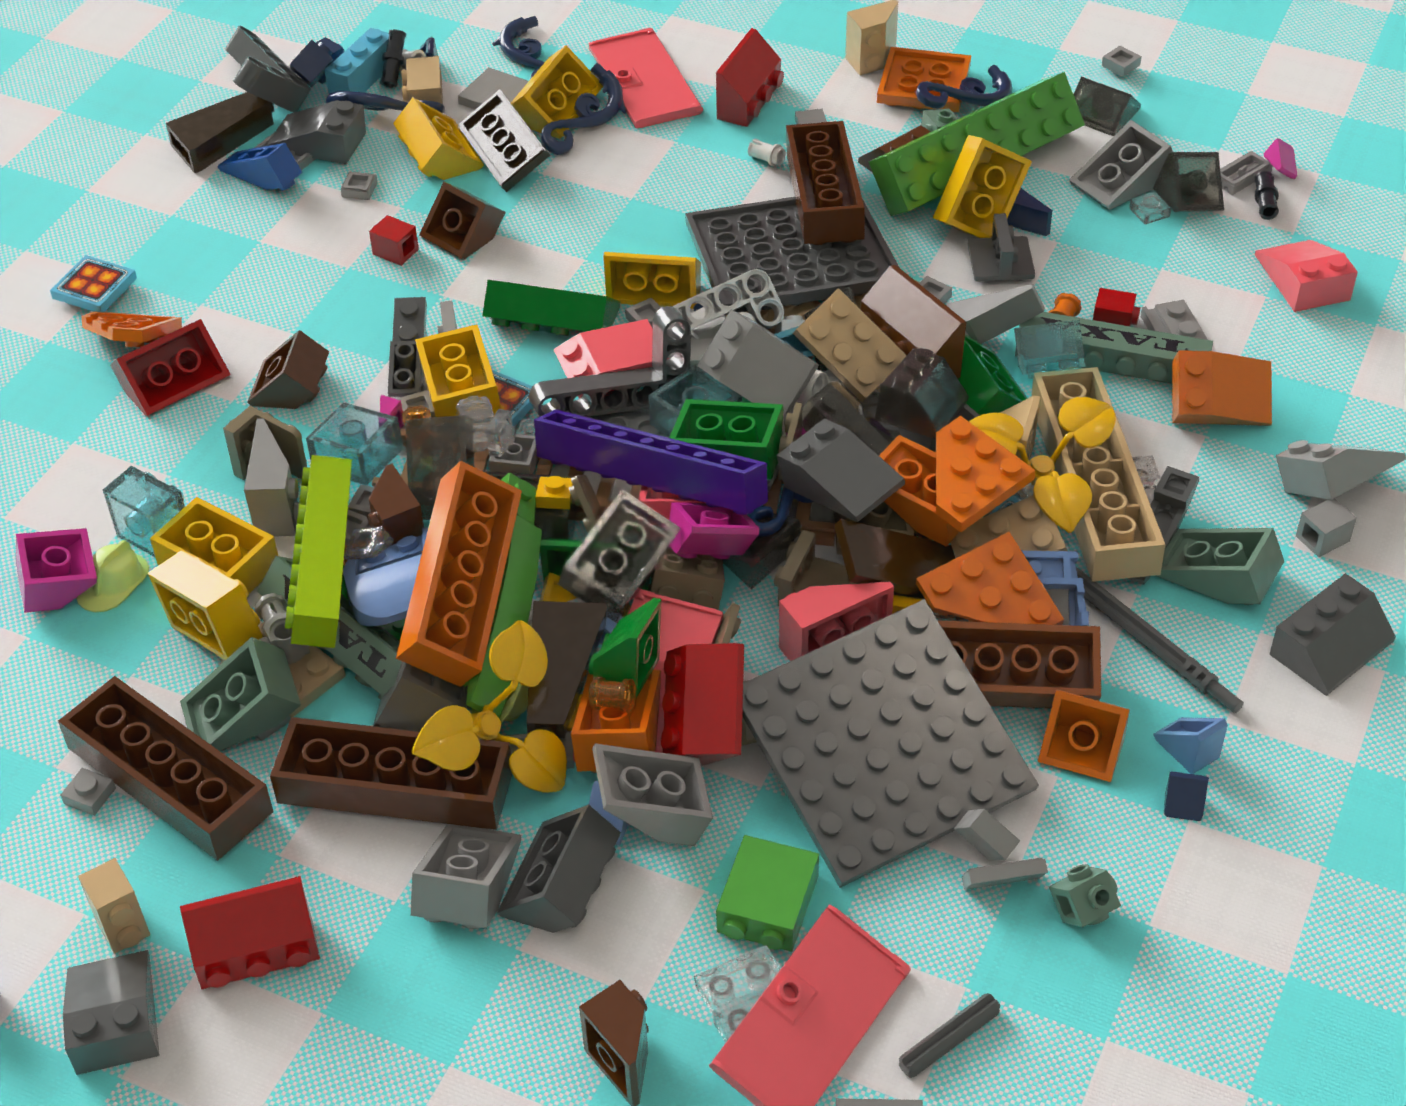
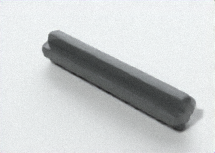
[899,993,1000,1078]

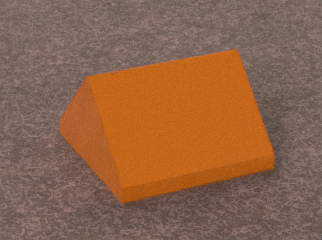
[1038,690,1130,782]

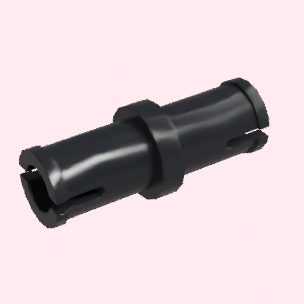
[380,29,406,88]
[1254,171,1279,220]

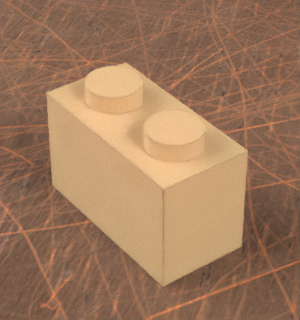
[401,56,443,104]
[78,858,150,954]

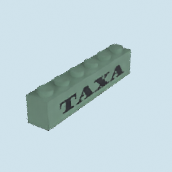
[1015,312,1213,384]
[257,556,402,700]

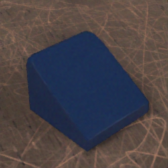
[1164,771,1209,821]

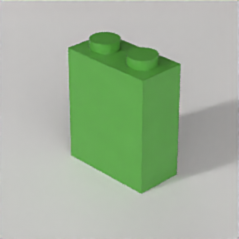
[716,835,819,952]

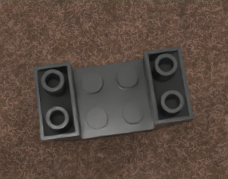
[373,638,468,732]

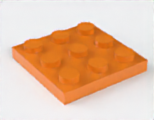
[877,47,972,112]

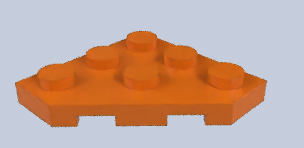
[82,311,182,347]
[936,416,1035,532]
[916,532,1064,625]

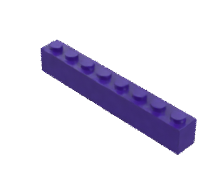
[534,410,768,515]

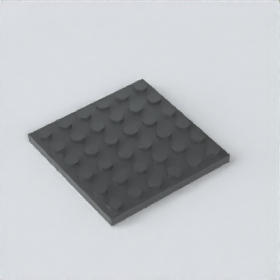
[685,197,900,315]
[742,599,1039,888]

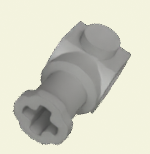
[254,593,310,664]

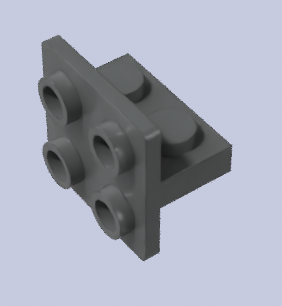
[968,213,1035,282]

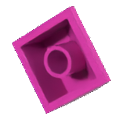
[666,502,760,559]
[16,528,97,613]

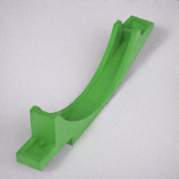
[463,472,542,717]

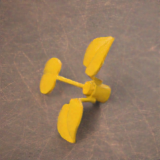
[969,397,1116,533]
[412,620,567,793]

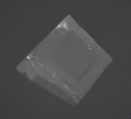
[344,526,394,560]

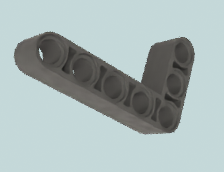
[225,26,311,113]
[528,306,691,417]

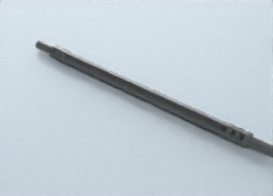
[983,508,1244,713]

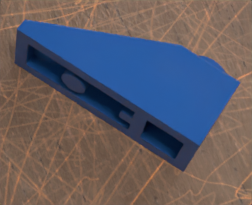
[217,143,303,191]

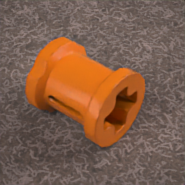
[1048,293,1082,317]

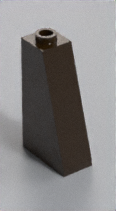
[166,92,274,173]
[527,601,606,738]

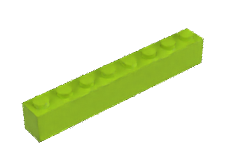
[285,455,352,648]

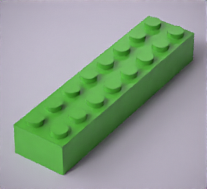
[869,72,1085,216]

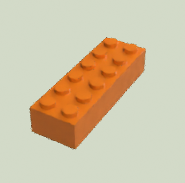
[396,461,522,687]

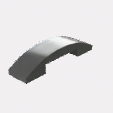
[1127,466,1199,585]

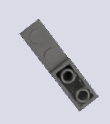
[388,297,427,397]

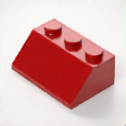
[716,28,784,127]
[110,319,231,416]
[661,643,744,766]
[180,876,320,990]

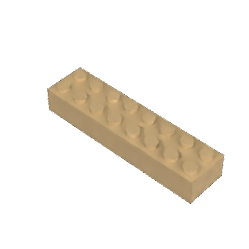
[1031,367,1165,582]

